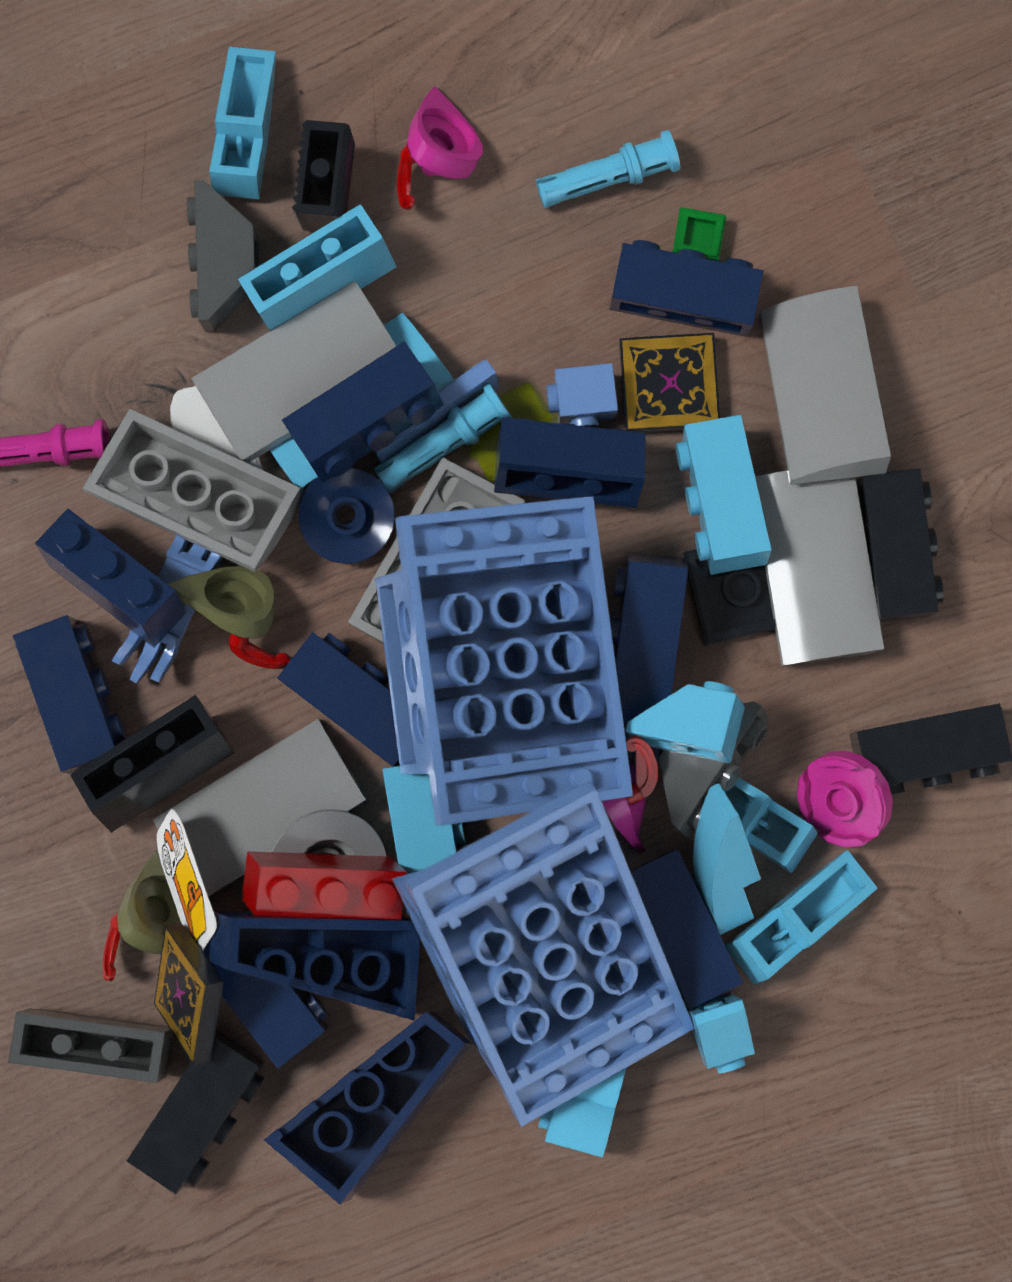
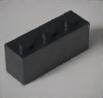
[856,468,944,622]
[70,695,235,833]
[849,703,1012,795]
[126,1030,265,1194]

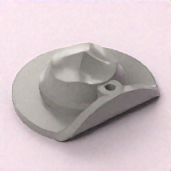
[271,809,386,856]

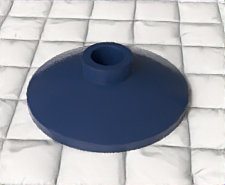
[298,468,395,564]

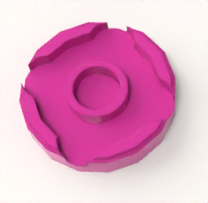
[797,750,893,847]

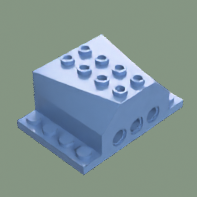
[375,496,633,826]
[392,781,695,1127]

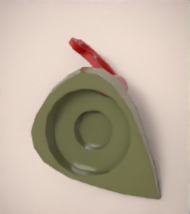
[168,566,290,669]
[102,849,181,981]

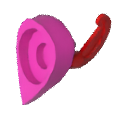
[397,86,483,210]
[601,736,658,854]

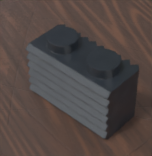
[292,120,355,231]

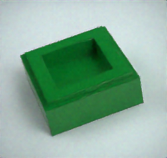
[672,207,727,261]

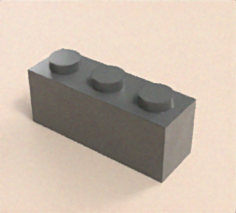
[8,1008,173,1083]

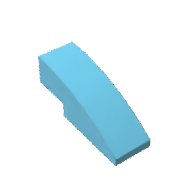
[209,47,276,199]
[662,777,818,874]
[693,783,761,935]
[725,850,878,985]

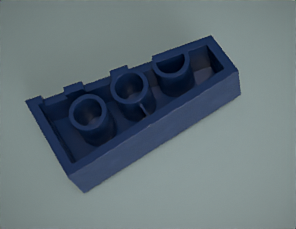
[610,551,688,761]
[209,911,420,1021]
[264,1012,472,1205]

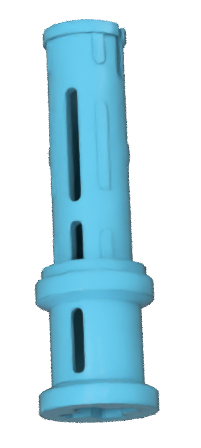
[535,130,681,208]
[374,383,513,493]

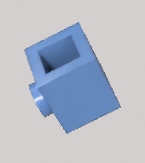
[546,363,618,428]

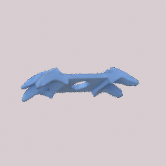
[112,535,223,684]

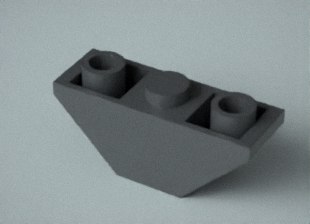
[187,180,259,332]
[659,701,769,840]

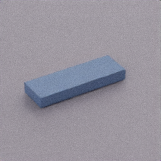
[373,360,500,463]

